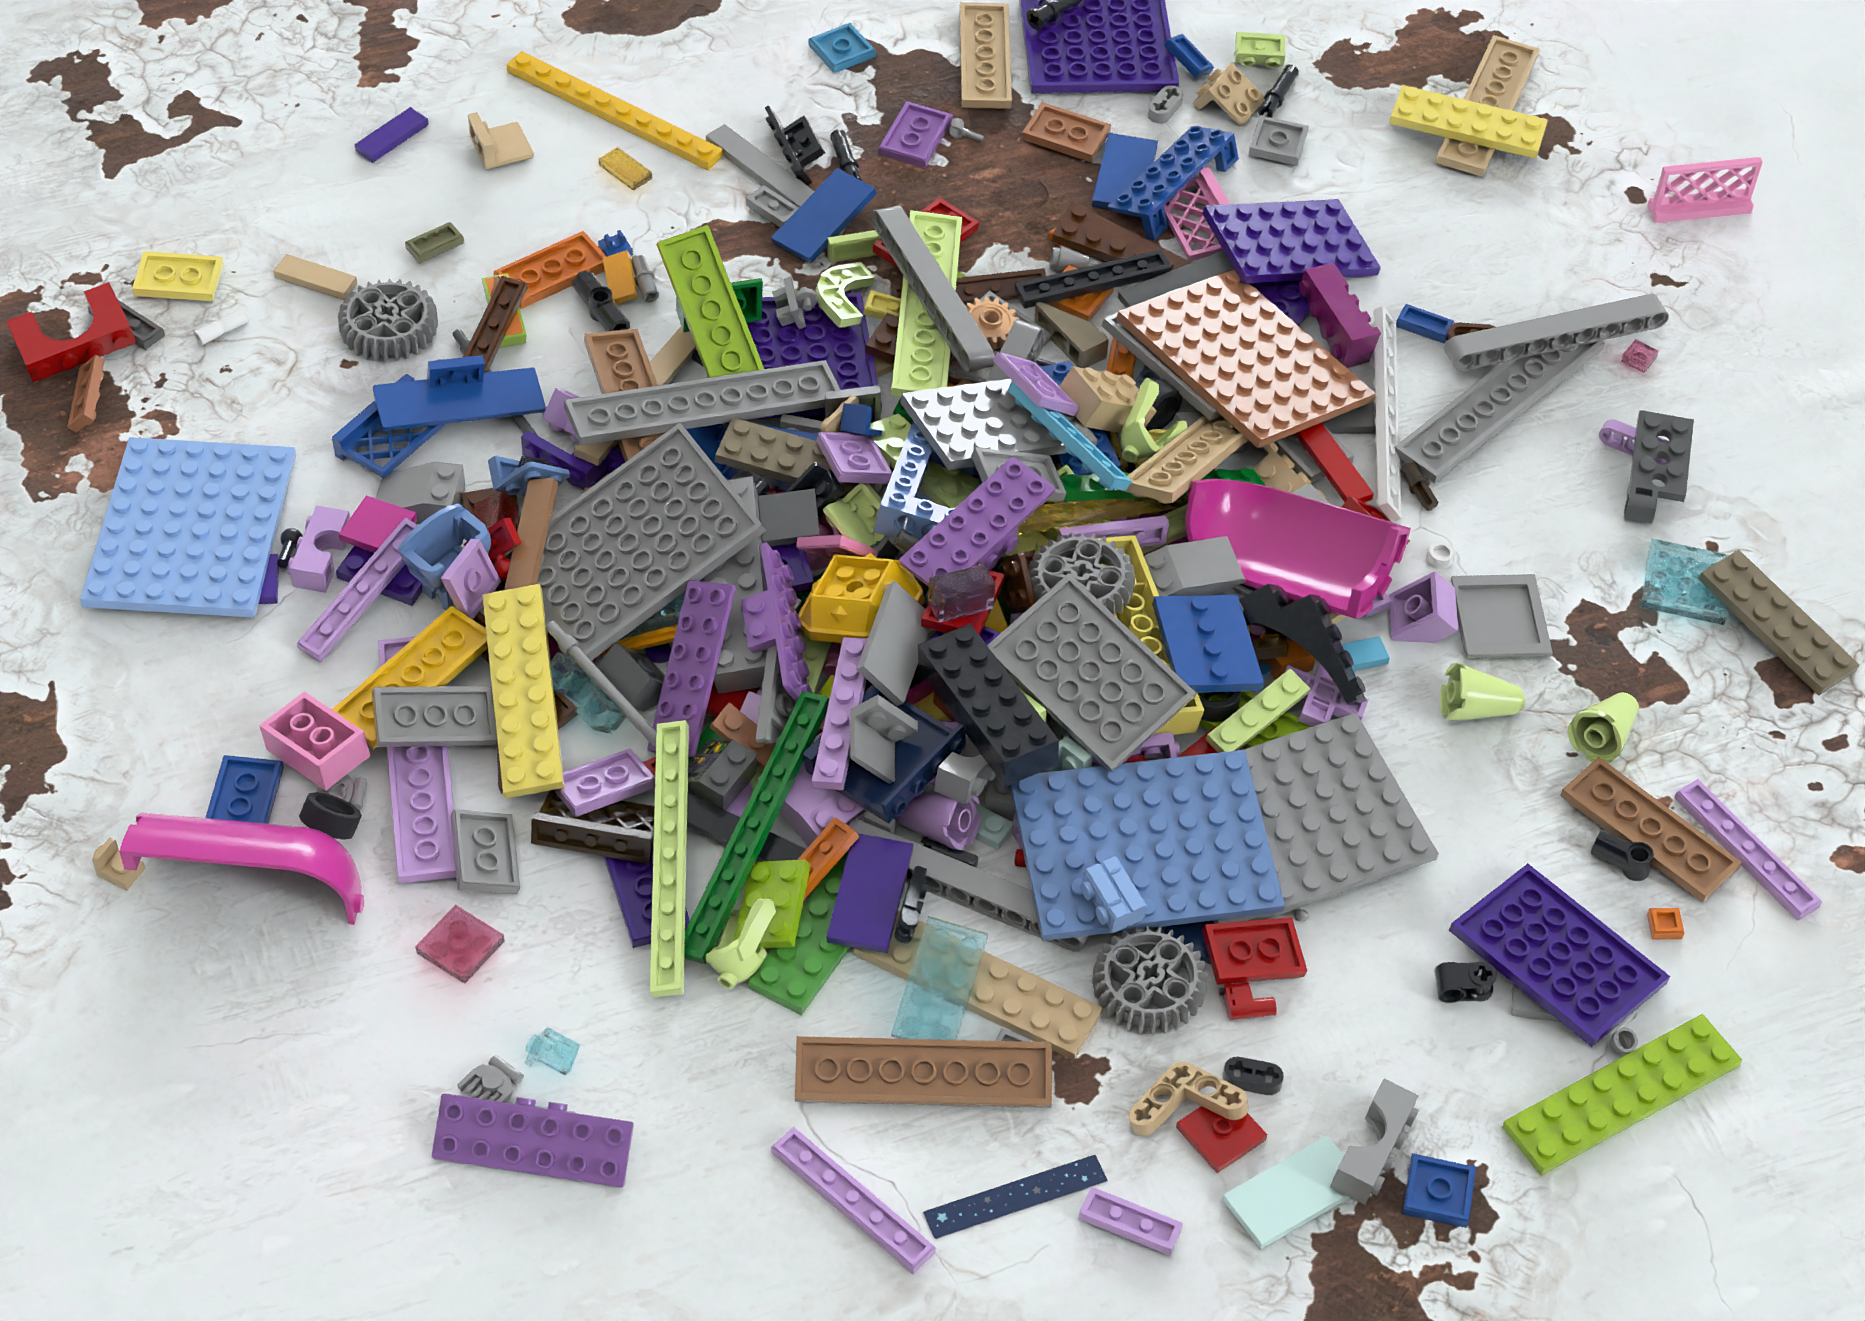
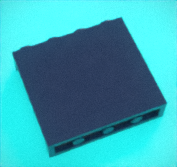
[803,684,966,824]

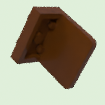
[999,549,1036,614]

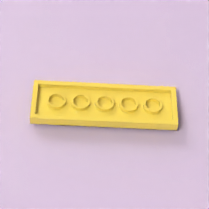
[1389,85,1548,159]

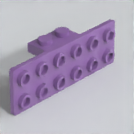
[899,457,1055,592]
[741,542,813,702]
[647,580,736,758]
[431,1093,634,1187]

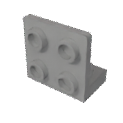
[850,695,918,784]

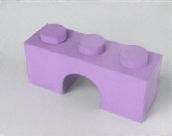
[287,505,350,593]

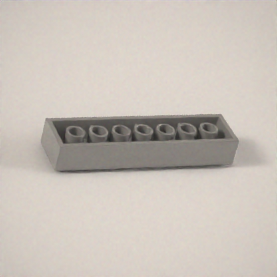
[704,476,768,694]

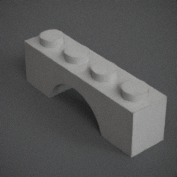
[1330,1078,1419,1205]

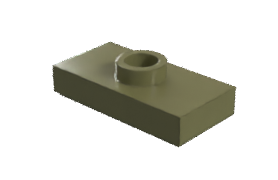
[405,222,464,264]

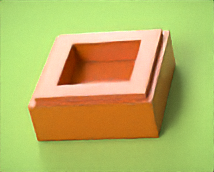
[1647,908,1684,939]

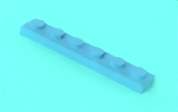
[1008,382,1132,490]

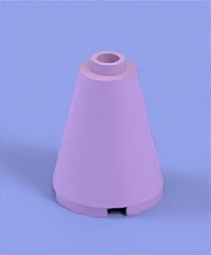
[896,792,981,850]

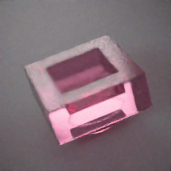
[1621,339,1659,373]

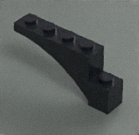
[1239,584,1366,705]

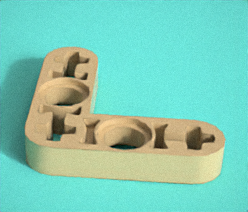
[1129,1062,1249,1136]

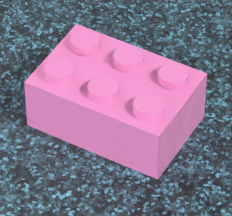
[259,691,370,791]

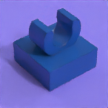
[598,230,633,257]

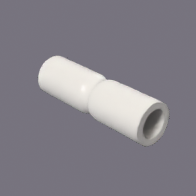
[193,308,249,346]

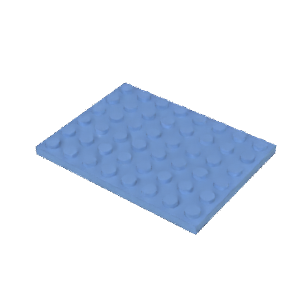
[1009,750,1285,941]

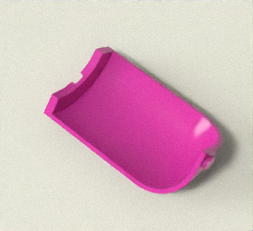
[1185,479,1411,619]
[119,813,364,925]

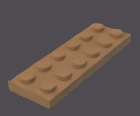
[1560,757,1742,903]

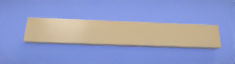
[574,327,697,466]

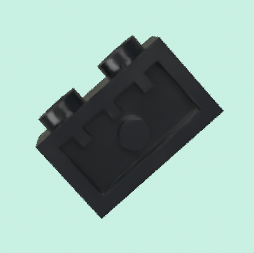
[786,462,844,520]

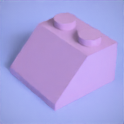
[1389,571,1458,643]

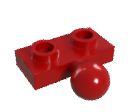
[463,518,522,581]

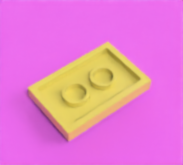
[132,251,224,302]

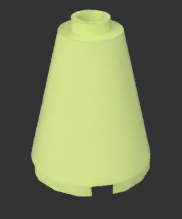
[1440,663,1525,721]
[1568,692,1639,763]

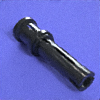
[1026,0,1083,30]

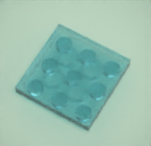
[1640,538,1729,625]

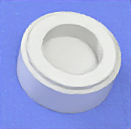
[1426,542,1455,569]

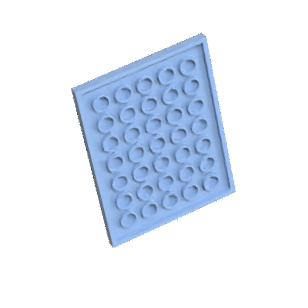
[80,437,296,618]

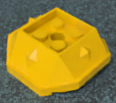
[798,552,925,643]

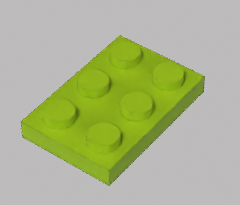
[734,859,811,949]

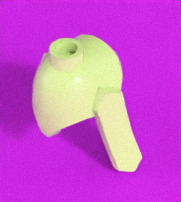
[1120,378,1187,463]
[706,898,776,989]

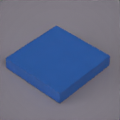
[1402,1153,1476,1228]

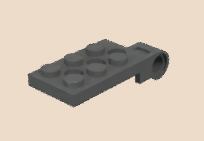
[1624,410,1694,524]

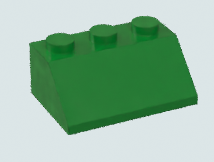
[676,278,763,332]

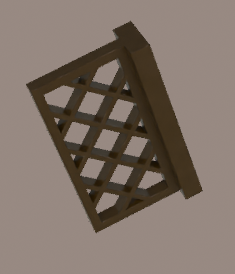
[531,790,654,864]

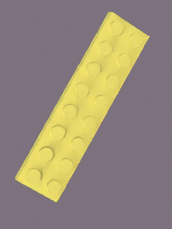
[482,584,565,799]

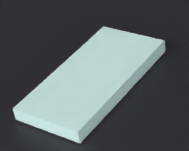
[1222,1135,1350,1249]

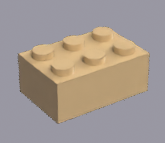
[1059,366,1156,433]

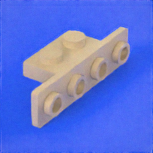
[1253,442,1329,501]

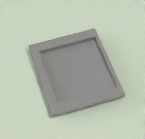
[1451,574,1553,658]

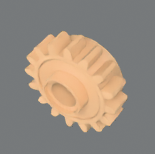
[966,296,1019,351]

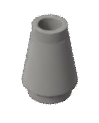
[1049,246,1089,271]

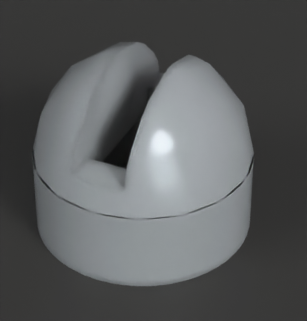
[1610,1028,1638,1054]

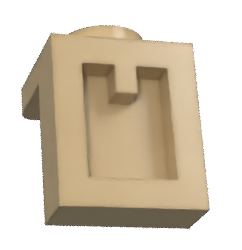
[92,837,145,891]

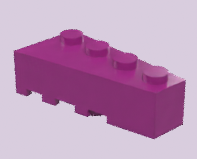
[1299,263,1381,368]

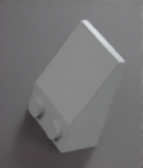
[376,462,465,525]
[1144,536,1246,596]

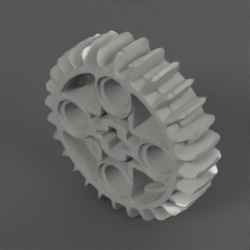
[338,278,438,363]
[1029,532,1135,616]
[1092,925,1208,1035]

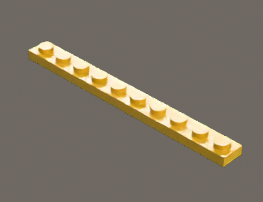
[506,51,723,170]

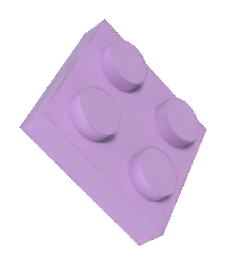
[441,539,502,620]

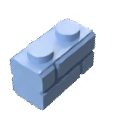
[1080,856,1147,933]

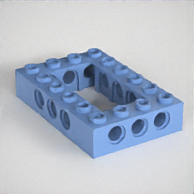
[873,421,982,539]

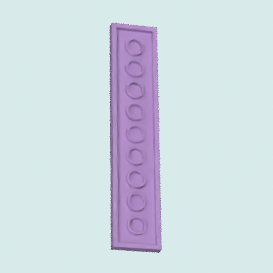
[378,636,456,884]

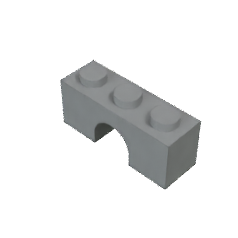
[934,736,996,805]

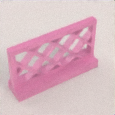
[1647,157,1763,223]
[1164,167,1230,261]

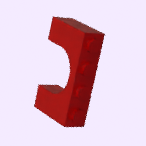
[6,282,136,383]

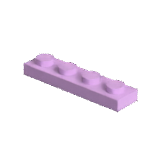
[1056,516,1169,547]

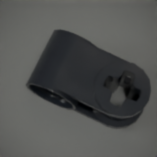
[1434,961,1497,1003]

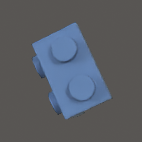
[488,456,570,497]

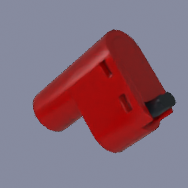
[1219,982,1277,1020]

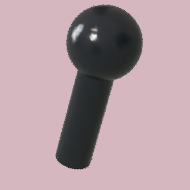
[277,528,303,568]

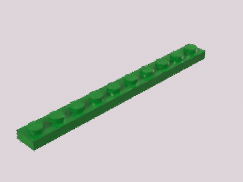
[684,691,830,964]

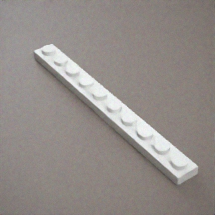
[1372,306,1402,522]

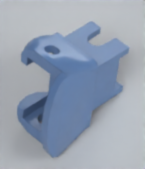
[398,503,491,611]

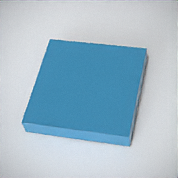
[808,23,876,73]

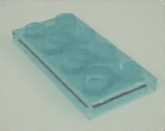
[891,916,988,1040]

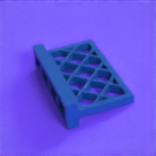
[332,374,446,479]

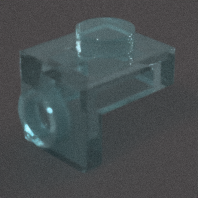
[525,1027,580,1075]

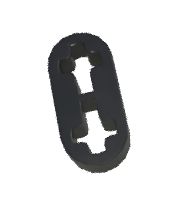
[1222,1057,1284,1095]

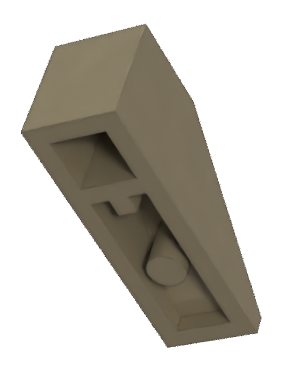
[1034,302,1109,368]

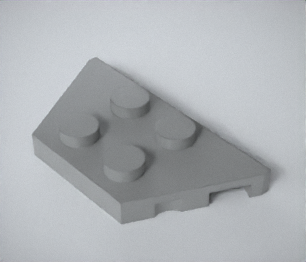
[755,645,796,745]

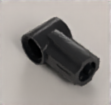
[1591,830,1654,881]

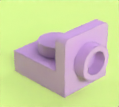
[1140,732,1180,759]

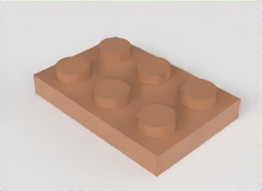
[1022,102,1111,163]

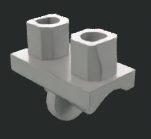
[772,276,818,329]

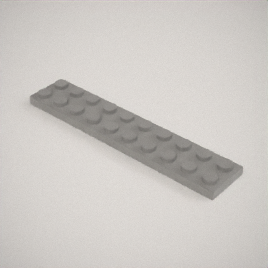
[1394,341,1605,483]
[564,360,840,446]

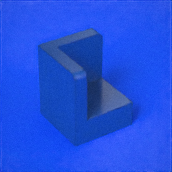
[840,403,882,436]

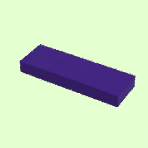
[354,107,429,163]

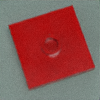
[1176,1095,1268,1173]

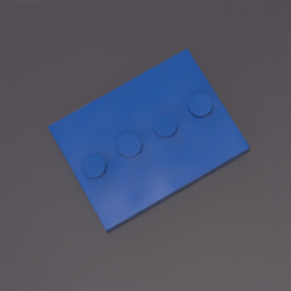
[1152,595,1264,693]

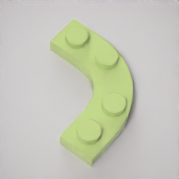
[815,262,875,328]

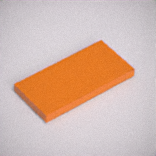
[493,231,607,309]

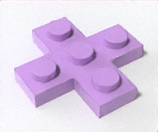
[1284,663,1369,727]

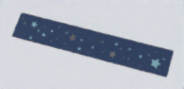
[923,1155,1108,1239]

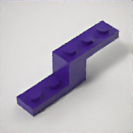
[521,430,625,490]

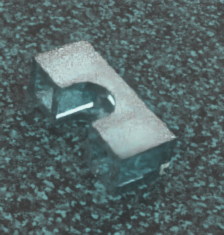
[550,652,626,735]

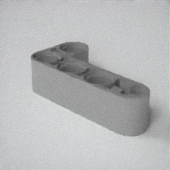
[986,319,1044,382]

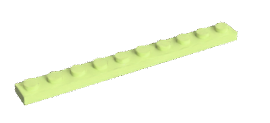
[650,720,689,998]

